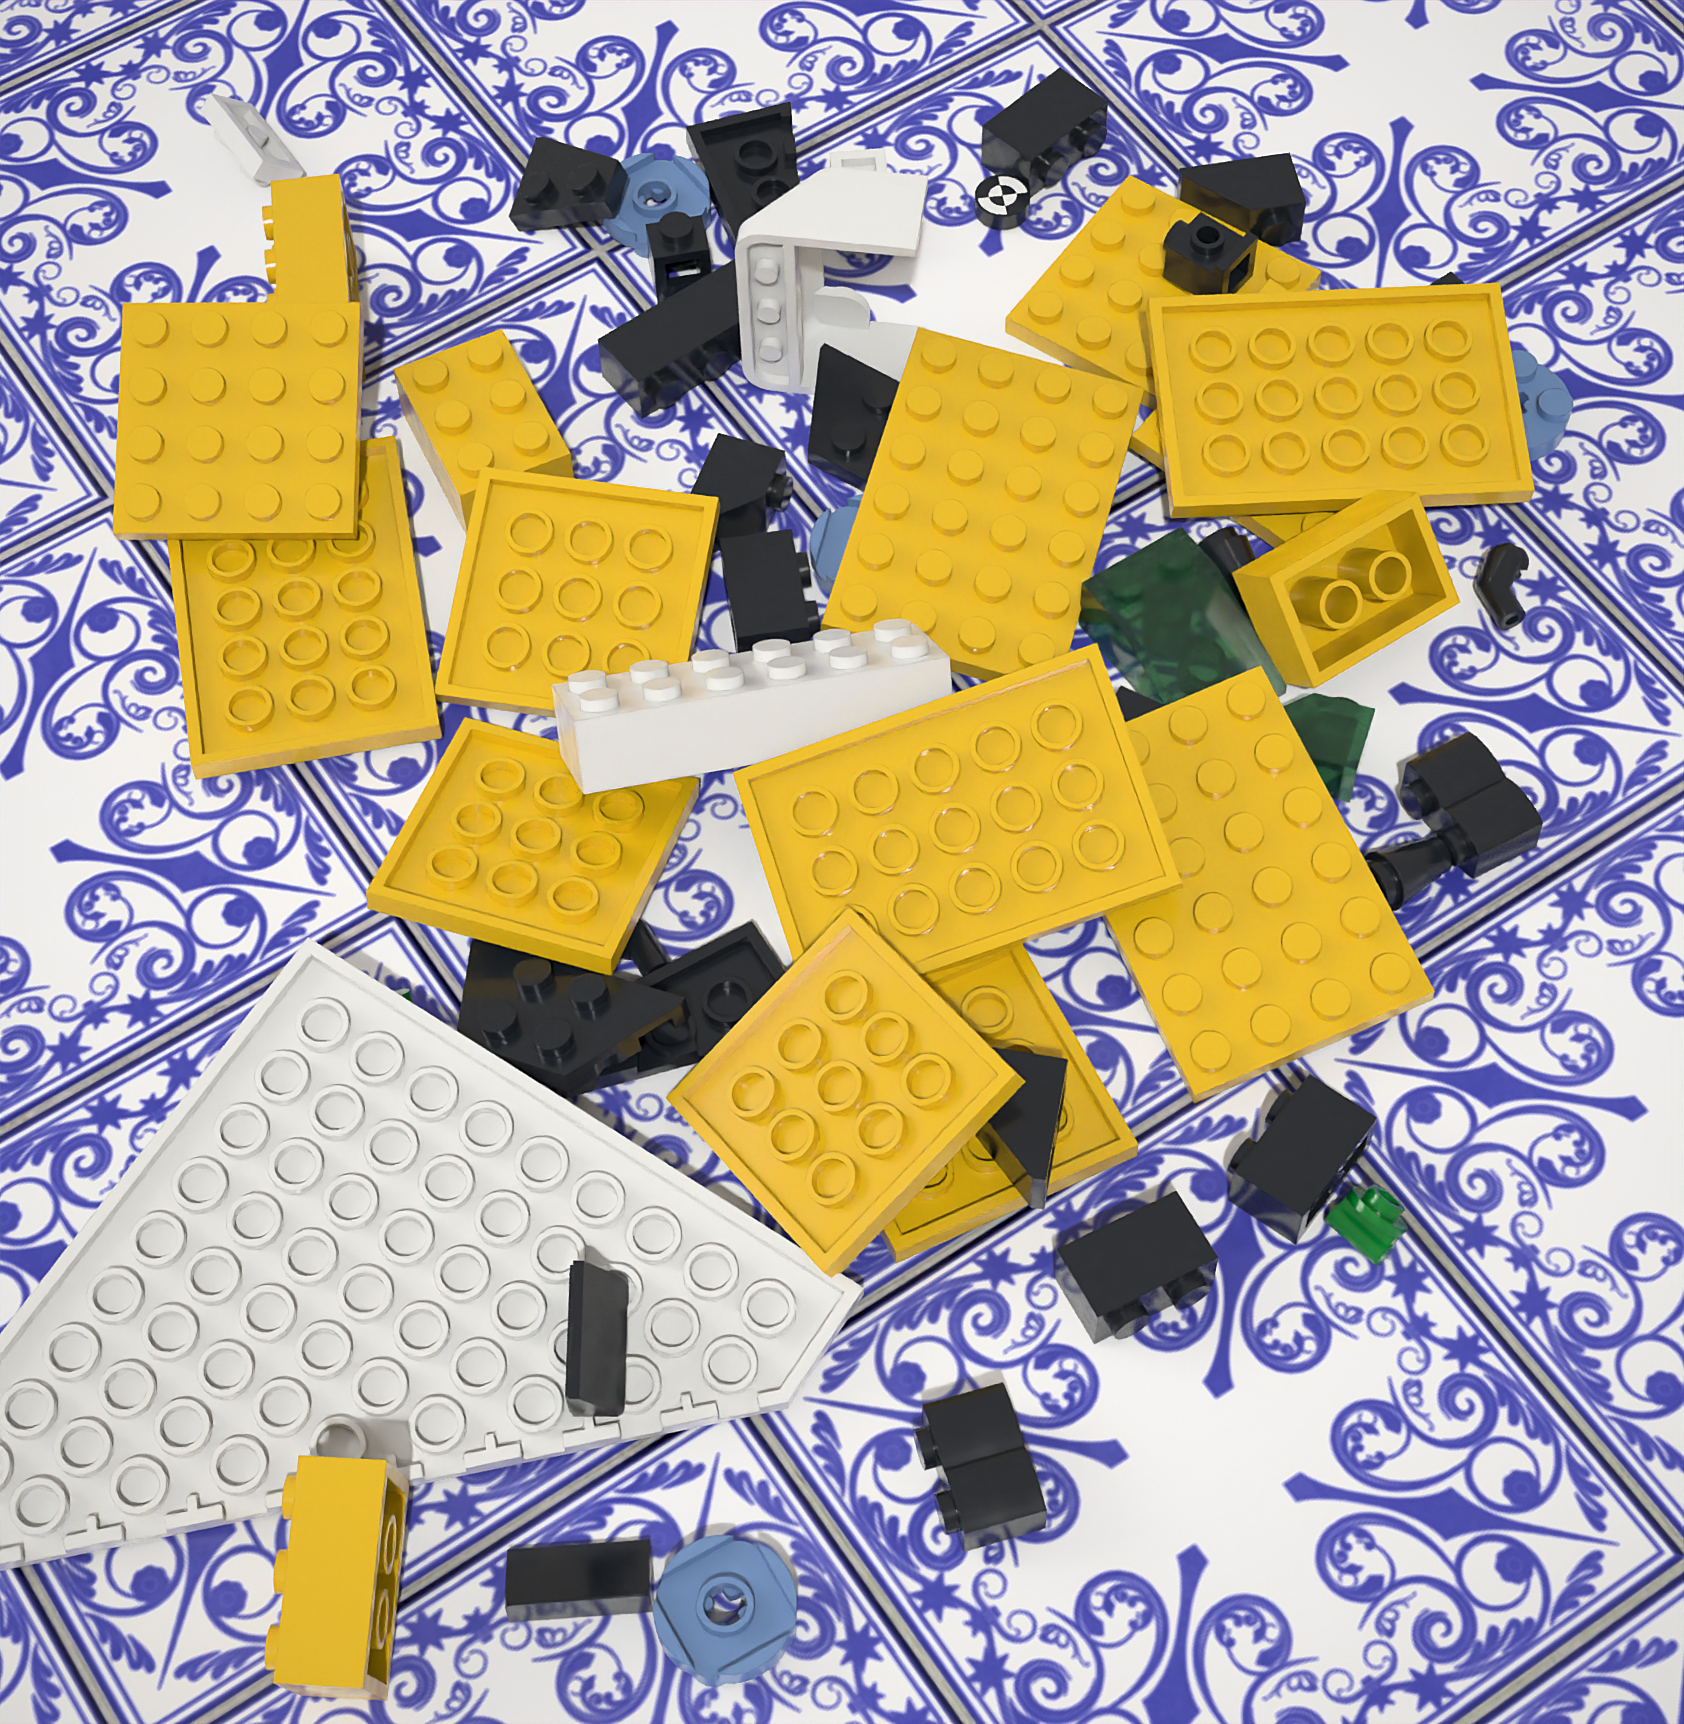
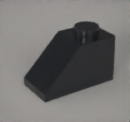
[1177,152,1306,246]
[690,433,793,553]
[975,1047,1068,1210]

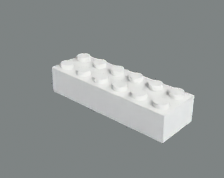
[551,619,953,794]

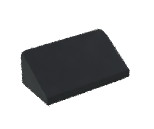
[565,1260,628,1417]
[505,1539,653,1622]

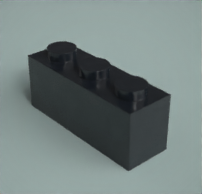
[598,259,742,419]

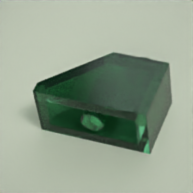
[1283,693,1375,803]

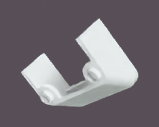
[735,167,928,395]

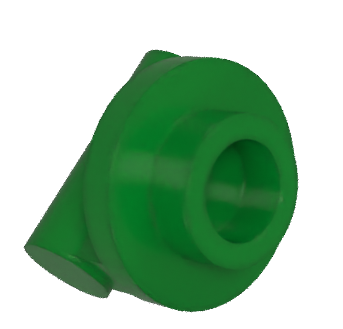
[1325,1184,1408,1267]

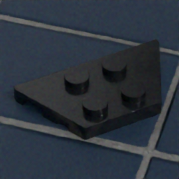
[808,343,900,492]
[457,938,691,1093]

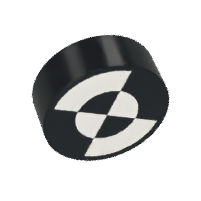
[974,174,1031,230]

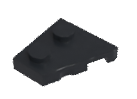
[508,137,628,232]

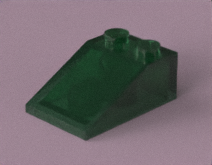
[1078,527,1287,705]

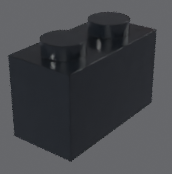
[981,67,1108,197]
[719,529,821,653]
[1227,1074,1377,1245]
[1054,1191,1219,1344]

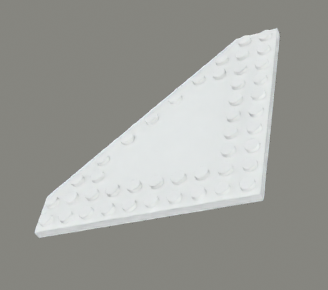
[0,937,864,1571]

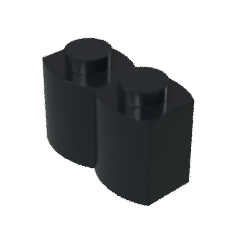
[1400,732,1543,879]
[913,1382,1047,1552]

